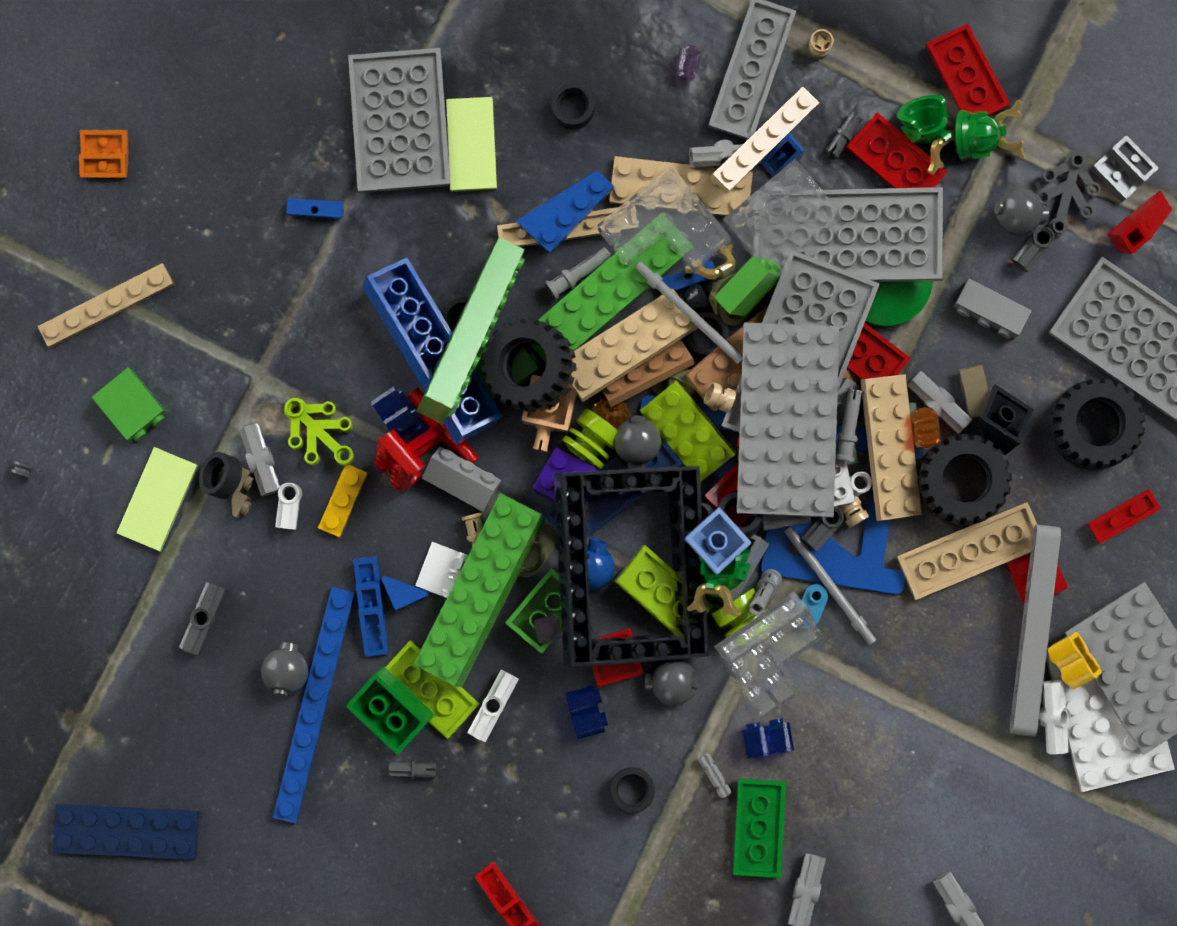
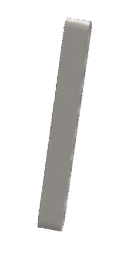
[1010,524,1061,737]

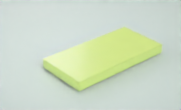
[446,97,497,192]
[117,447,198,551]

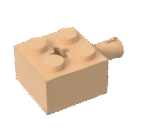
[522,375,577,452]

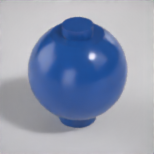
[587,538,615,592]

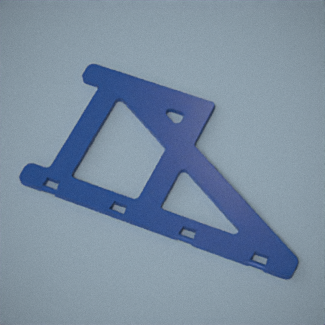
[640,395,924,594]

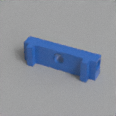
[286,198,344,220]
[663,261,715,292]

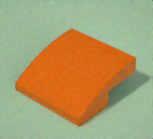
[79,130,128,177]

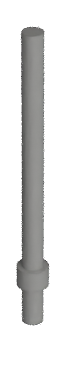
[635,262,742,364]
[784,526,876,645]

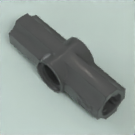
[179,582,226,655]

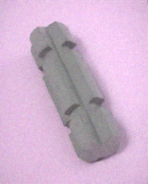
[699,754,731,798]

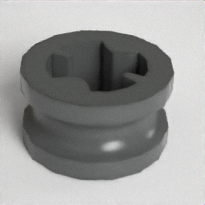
[10,461,34,478]

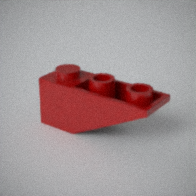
[1107,191,1173,254]

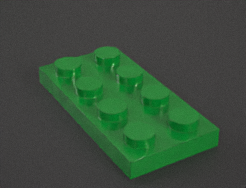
[733,778,786,878]

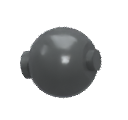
[994,188,1049,235]
[614,416,661,469]
[261,642,309,697]
[645,659,700,706]

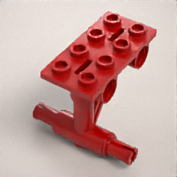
[374,387,480,493]

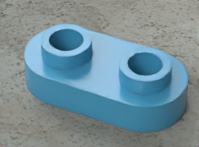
[795,584,828,630]

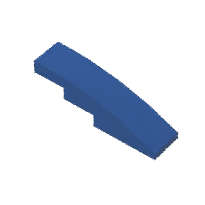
[353,556,389,657]

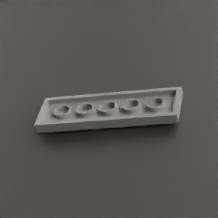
[708,0,796,140]

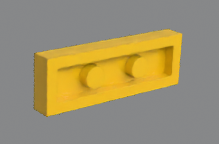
[318,465,368,537]

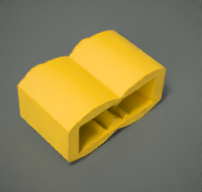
[1047,632,1102,690]

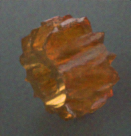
[592,399,631,430]
[910,407,940,448]

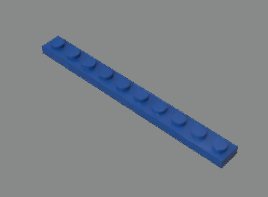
[273,587,355,823]

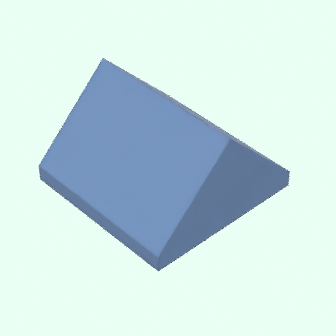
[684,507,751,575]

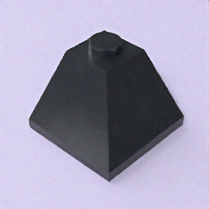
[979,384,1034,455]

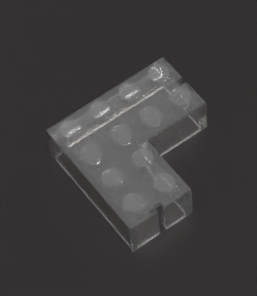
[597,166,732,273]
[714,592,823,721]

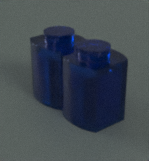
[371,386,421,439]
[565,685,608,739]
[741,718,794,759]

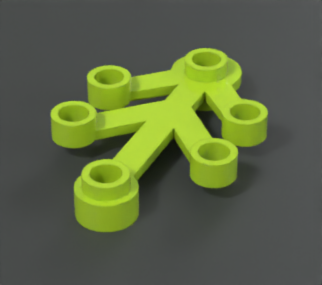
[284,398,354,466]

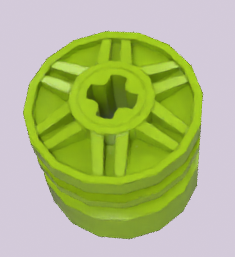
[562,408,618,470]
[711,588,775,649]

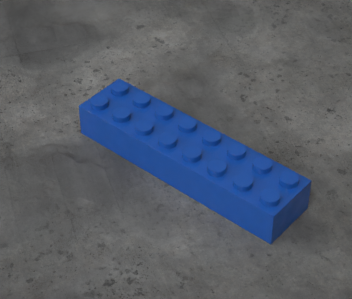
[362,257,502,445]

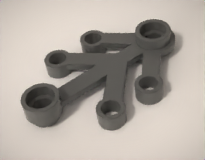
[1037,150,1101,238]

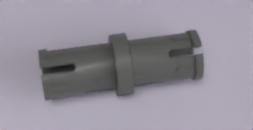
[825,112,862,159]

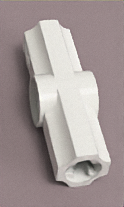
[467,669,519,742]
[1039,680,1071,754]

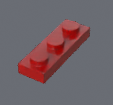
[1087,489,1161,544]

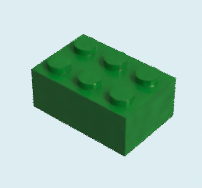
[346,667,435,755]

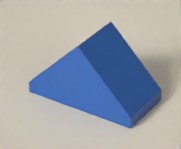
[761,133,805,180]
[382,575,429,611]

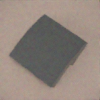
[1090,135,1158,202]

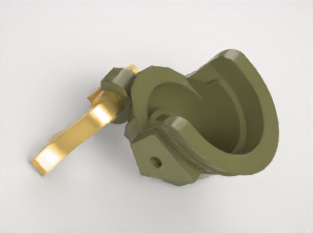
[685,244,760,325]

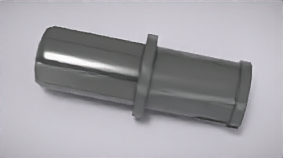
[389,761,436,780]

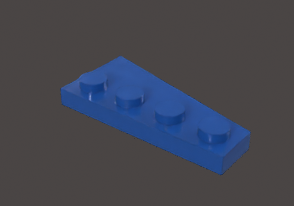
[516,171,614,254]

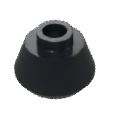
[682,284,711,314]

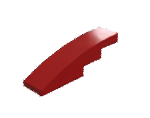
[474,862,541,926]

